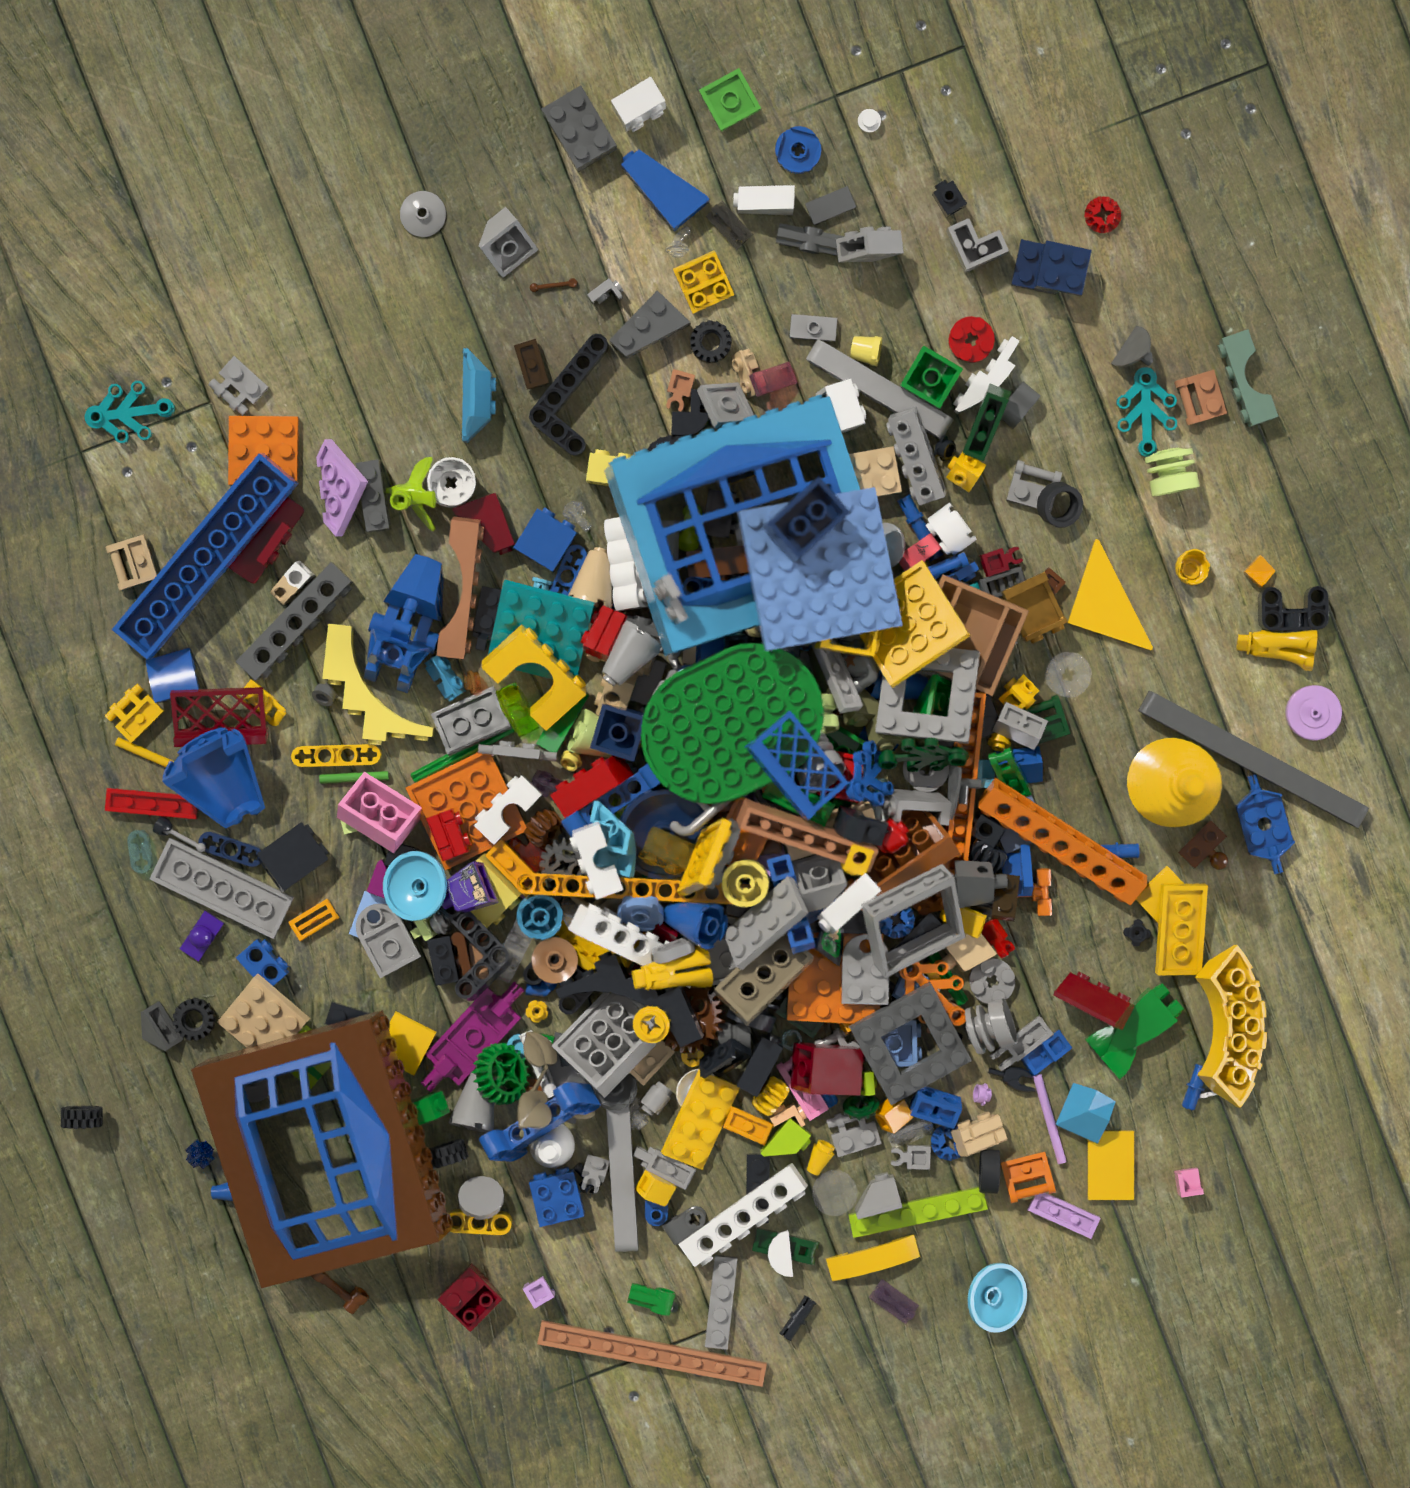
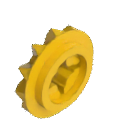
[633,1006,670,1043]

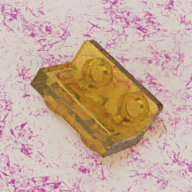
[638,826,695,875]

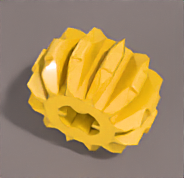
[752,1076,789,1116]

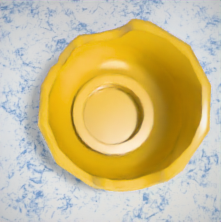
[1175,549,1210,586]

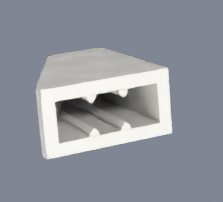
[733,185,795,215]
[817,873,881,935]

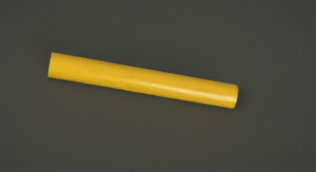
[115,737,174,767]

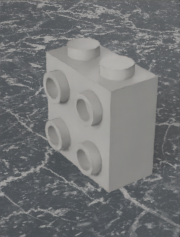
[836,227,904,262]

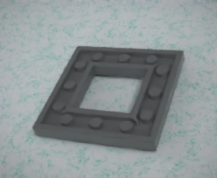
[849,982,972,1105]

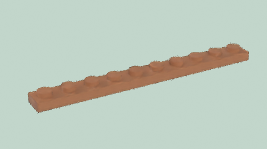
[537,1320,767,1387]

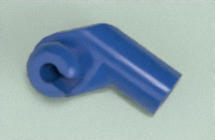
[526,980,558,997]

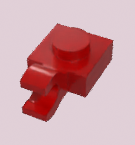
[981,919,1015,959]

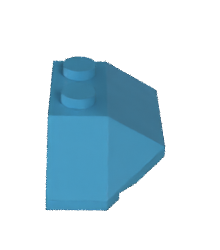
[462,348,496,443]

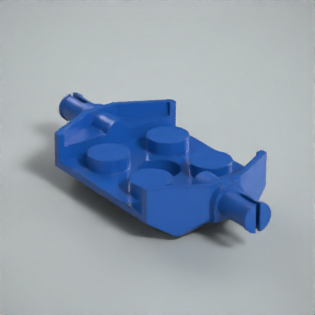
[1236,774,1295,874]

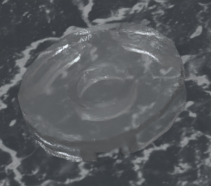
[812,1170,858,1216]

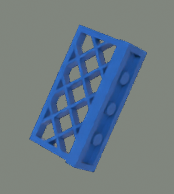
[745,711,848,820]

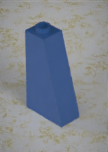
[621,150,710,231]

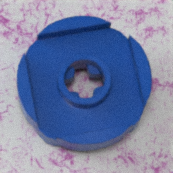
[775,126,821,174]

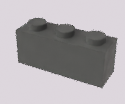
[356,460,392,533]

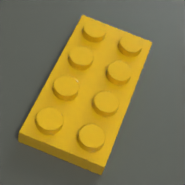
[1155,883,1208,976]
[661,1069,740,1170]

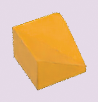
[1243,555,1275,588]

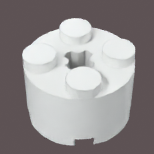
[926,502,977,556]

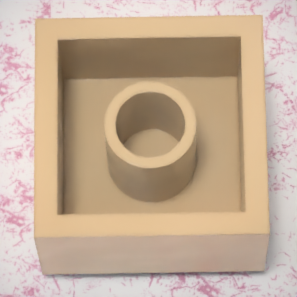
[849,446,902,497]

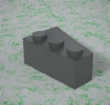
[609,290,691,359]

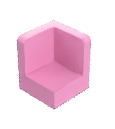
[1174,1167,1204,1198]

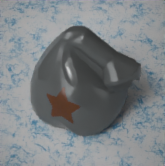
[842,639,880,695]

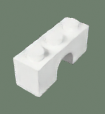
[474,775,542,845]
[570,821,623,899]

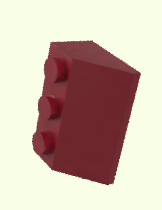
[1053,971,1135,1030]

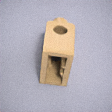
[939,933,997,972]

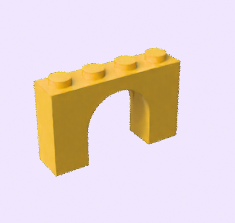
[482,624,586,731]

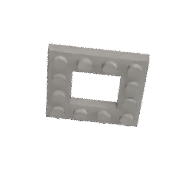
[875,648,980,744]

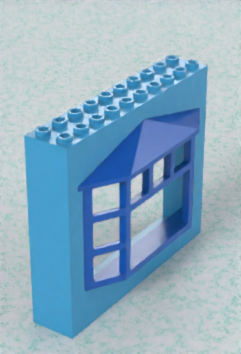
[604,395,860,656]

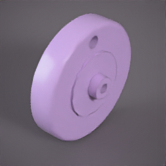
[1285,685,1342,740]

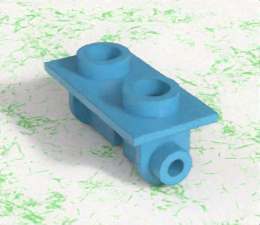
[425,655,466,702]

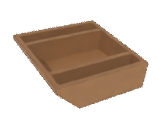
[935,574,1029,696]

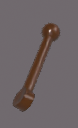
[530,278,577,292]

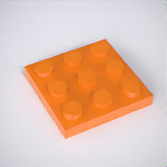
[228,416,299,486]

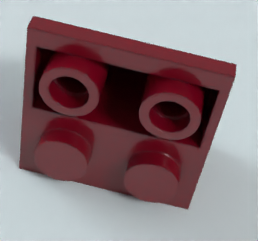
[438,1263,503,1332]

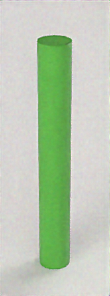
[319,771,389,784]

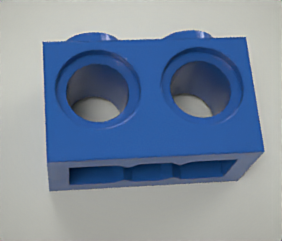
[236,938,289,986]
[910,1086,962,1129]

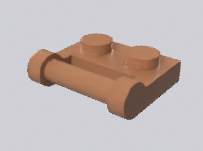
[1174,370,1227,426]

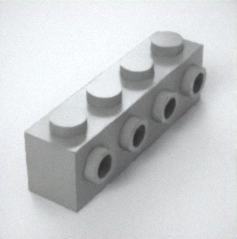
[886,406,947,505]

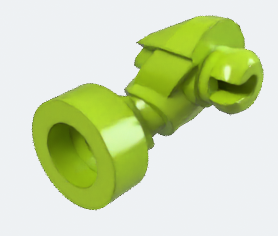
[679,504,703,551]

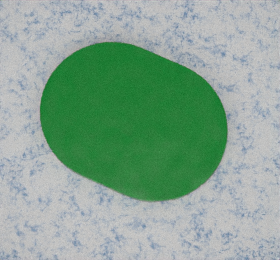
[641,643,824,804]

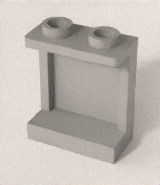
[881,789,952,825]

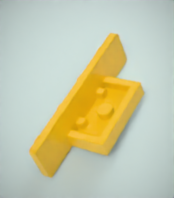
[556,913,629,970]

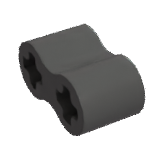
[1001,381,1041,429]

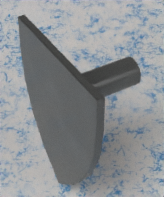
[1111,326,1153,367]
[948,765,981,820]

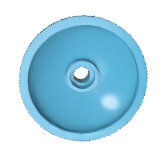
[383,851,447,921]
[968,1263,1027,1332]

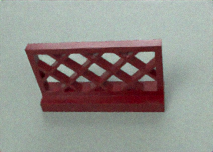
[170,687,269,747]

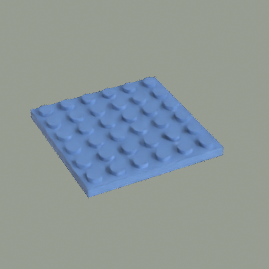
[738,487,902,651]

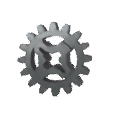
[539,838,587,888]

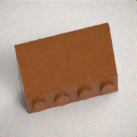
[861,810,960,897]

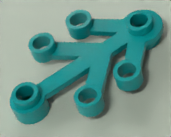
[1116,367,1177,457]
[85,381,175,444]

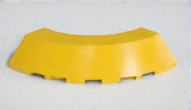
[1195,945,1267,1108]

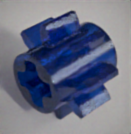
[185,1139,215,1169]

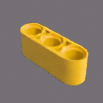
[448,1209,513,1235]

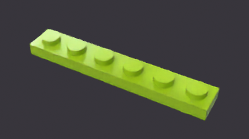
[848,1187,988,1238]

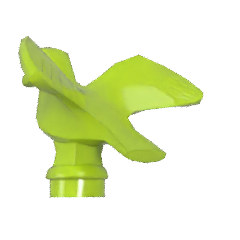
[385,457,436,532]

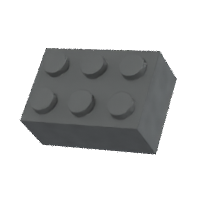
[541,85,617,173]

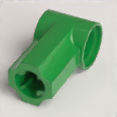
[627,1283,676,1316]

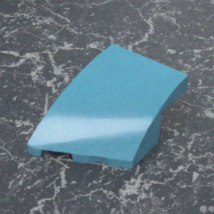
[590,801,636,878]

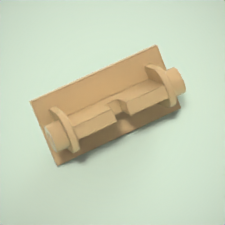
[731,349,766,399]

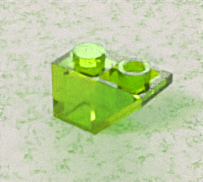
[495,682,540,738]

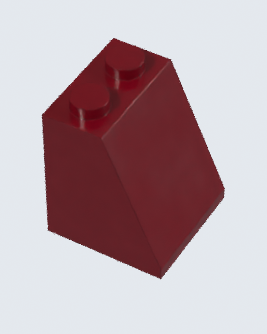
[790,1042,865,1095]

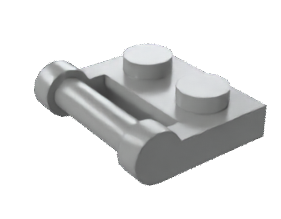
[1006,460,1062,512]

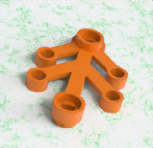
[899,960,966,1026]

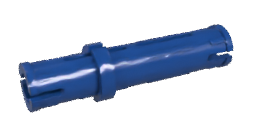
[897,494,943,562]

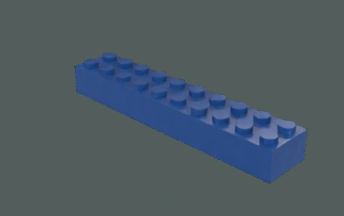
[112,453,299,659]

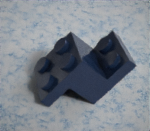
[1011,239,1092,296]

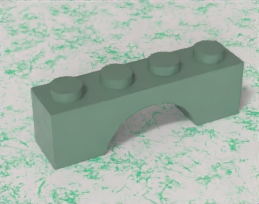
[1217,329,1279,427]

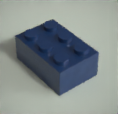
[762,477,851,562]

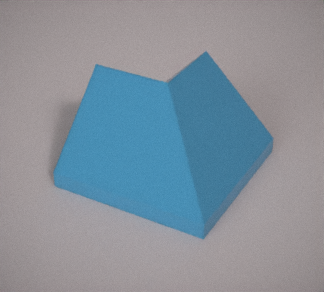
[1055,1083,1116,1144]

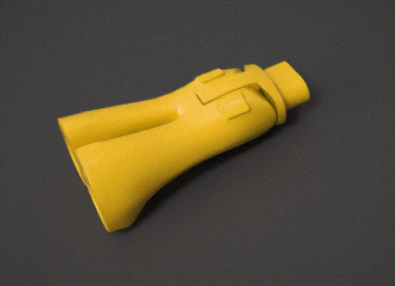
[1236,630,1318,671]
[632,945,713,990]

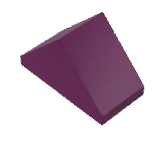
[366,858,388,898]

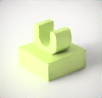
[410,916,437,941]

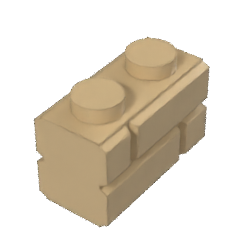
[951,1112,1007,1157]

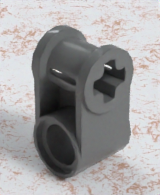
[662,1206,706,1245]

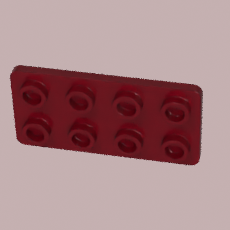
[229,497,304,584]

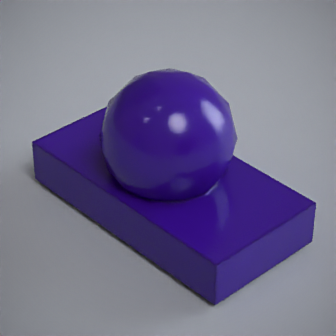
[180,910,224,962]

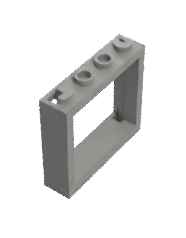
[861,864,965,978]

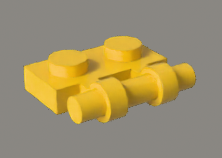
[105,683,165,743]

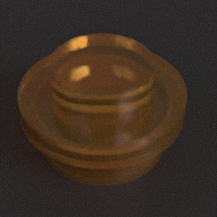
[464,670,481,693]

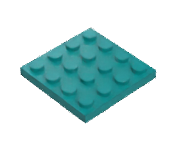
[488,580,595,679]

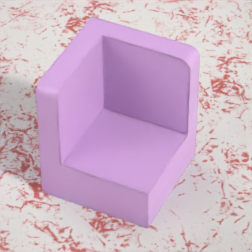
[523,1276,555,1309]

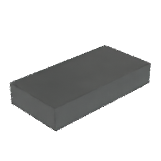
[805,186,856,226]

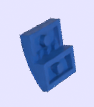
[145,648,200,704]

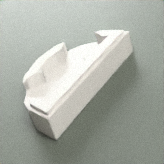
[768,1230,793,1277]

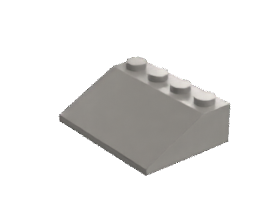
[552,992,660,1098]

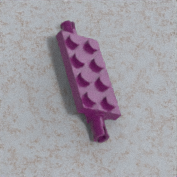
[421,981,525,1092]

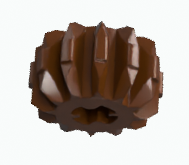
[524,808,563,849]

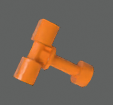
[1020,868,1052,916]

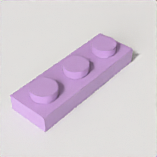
[1028,1193,1100,1239]

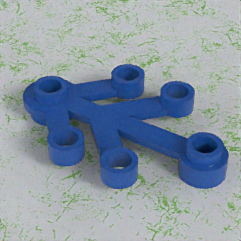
[846,740,894,807]

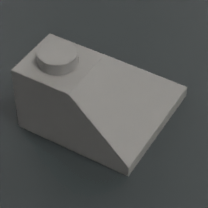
[479,207,539,278]
[792,855,847,912]
[855,1172,902,1219]

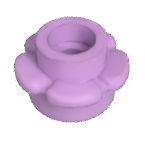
[973,1083,992,1106]

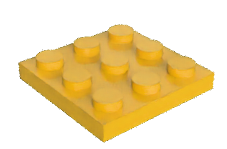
[676,818,732,896]

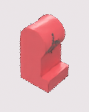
[899,533,942,571]

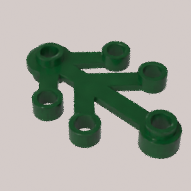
[879,738,969,772]

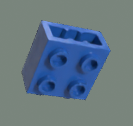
[513,507,578,572]
[529,1167,585,1227]

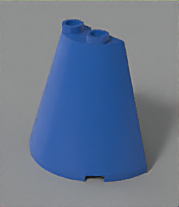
[162,728,265,829]

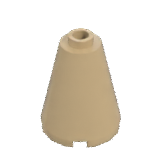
[568,547,612,613]

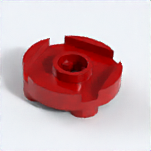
[948,316,995,363]

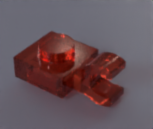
[508,837,548,873]

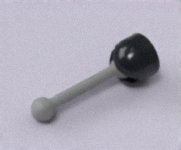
[153,816,205,852]

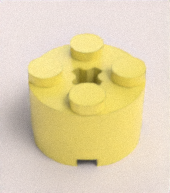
[722,859,770,907]

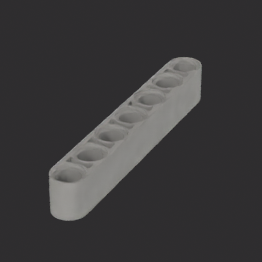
[806,339,954,439]
[606,1105,638,1252]

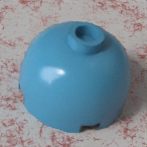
[516,895,563,940]

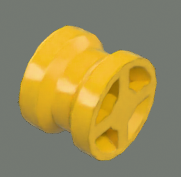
[681,1048,704,1067]

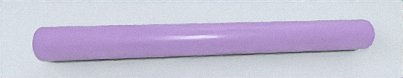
[1033,1074,1067,1164]

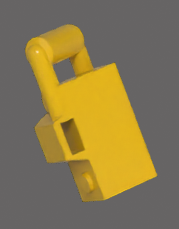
[244,679,287,726]

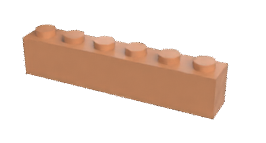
[737,799,878,872]

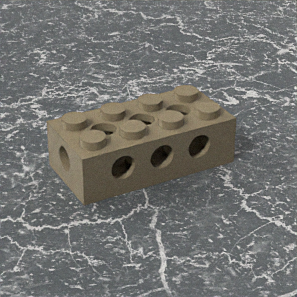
[714,932,814,1026]

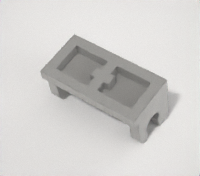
[992,702,1048,750]

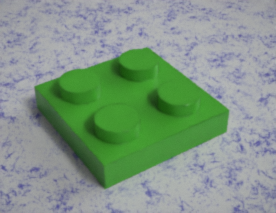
[699,68,761,132]

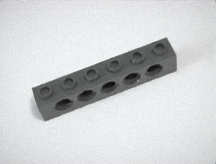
[235,562,353,681]

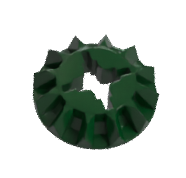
[843,1095,880,1121]

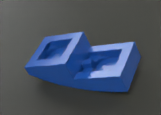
[1021,1030,1072,1076]

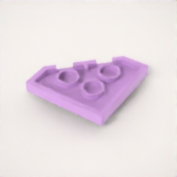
[316,439,368,537]

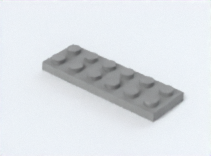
[150,838,294,939]

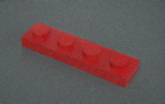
[105,788,198,819]

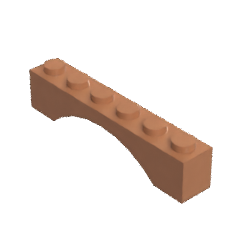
[437,517,484,659]

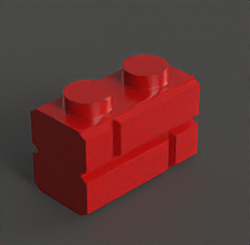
[581,605,628,662]
[426,808,472,862]

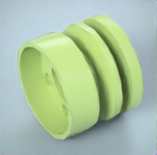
[1144,447,1200,497]

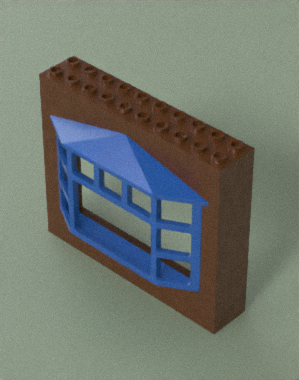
[191,1010,453,1288]

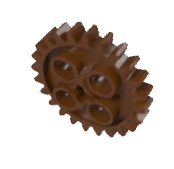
[661,986,726,1054]

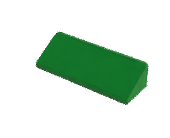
[536,693,590,752]

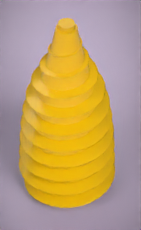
[1127,738,1222,827]

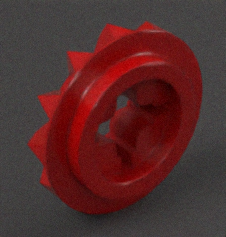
[1084,196,1121,233]

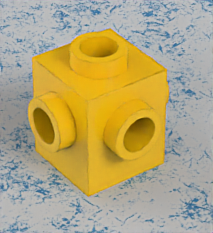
[946,451,986,492]
[999,674,1040,710]

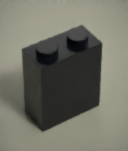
[255,822,329,893]
[736,1032,783,1097]

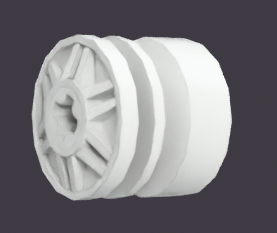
[427,457,476,508]

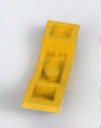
[826,1234,920,1281]

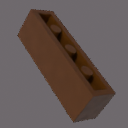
[686,545,750,580]

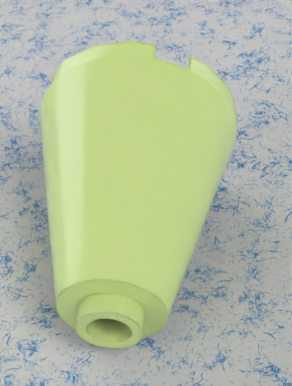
[567,709,612,758]

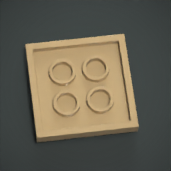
[217,974,310,1048]

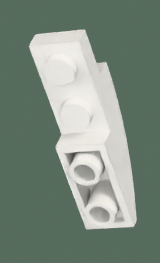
[953,336,1019,414]

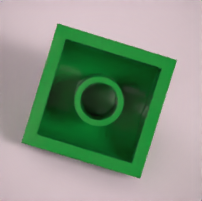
[900,345,963,409]

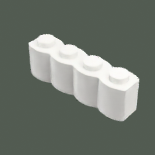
[604,517,648,611]

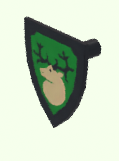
[813,926,844,966]

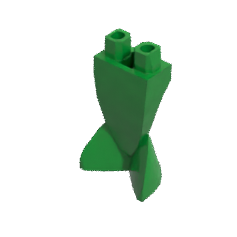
[1085,983,1184,1080]

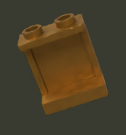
[1001,572,1068,644]

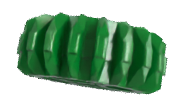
[471,1043,531,1105]

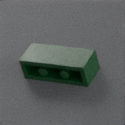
[962,383,1011,461]

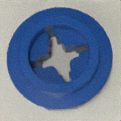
[878,907,915,938]
[931,1125,961,1161]

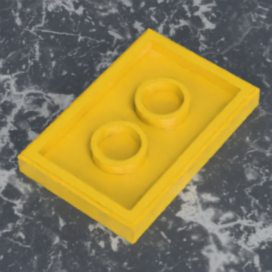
[1087,1130,1134,1200]

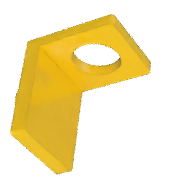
[840,844,874,876]

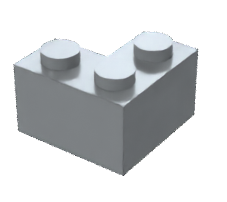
[946,218,1009,273]

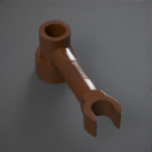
[311,1272,370,1314]

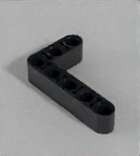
[529,334,608,457]
[439,890,513,1002]

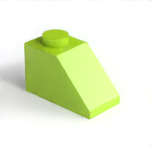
[760,1117,811,1157]

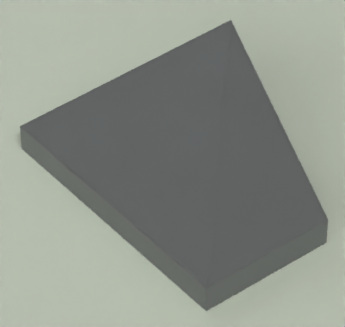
[141,1001,184,1051]

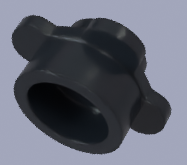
[934,436,956,461]
[1123,919,1151,947]

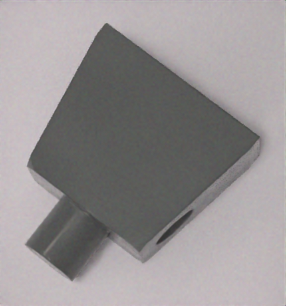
[955,860,1007,908]

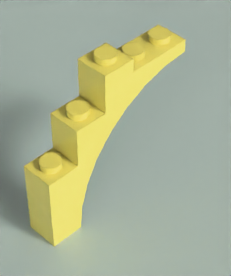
[322,624,435,745]

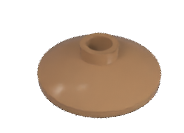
[532,937,578,983]

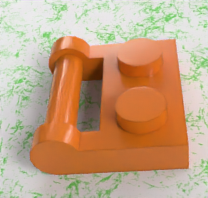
[1001,1152,1056,1204]

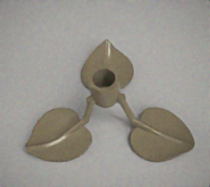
[518,1032,596,1129]

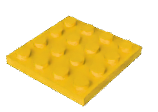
[859,560,971,687]

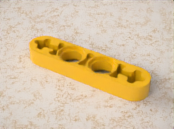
[291,744,382,767]

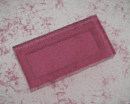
[749,361,798,397]

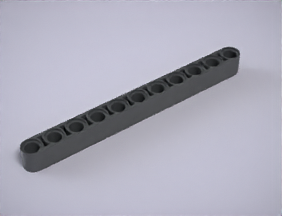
[1138,691,1369,829]

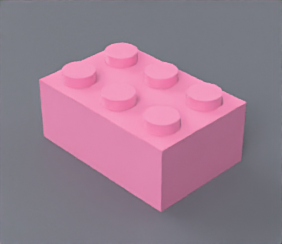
[337,772,422,853]

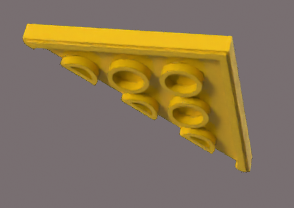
[1067,539,1153,651]

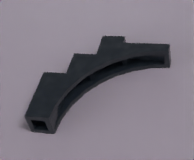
[556,951,704,1047]

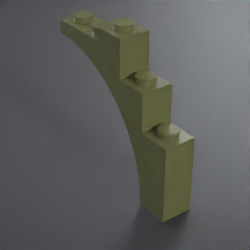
[808,641,925,752]

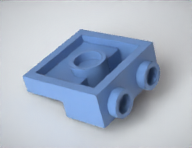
[881,1019,922,1067]

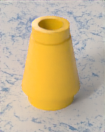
[807,1140,835,1176]

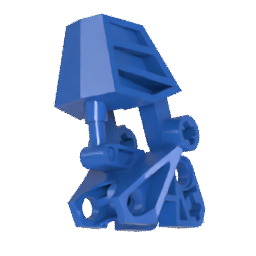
[364,554,444,694]

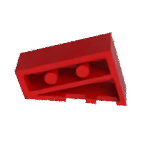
[550,755,634,818]

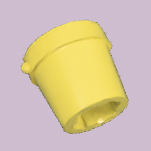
[850,336,882,367]

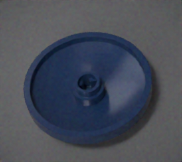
[620,787,710,880]

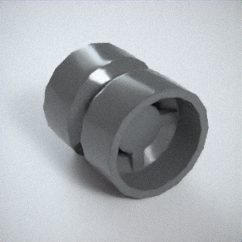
[718,1021,751,1049]

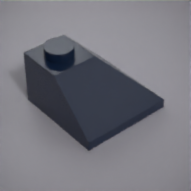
[590,704,644,762]

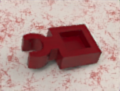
[979,547,1023,577]

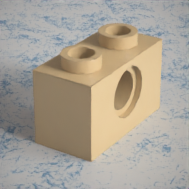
[594,674,638,716]

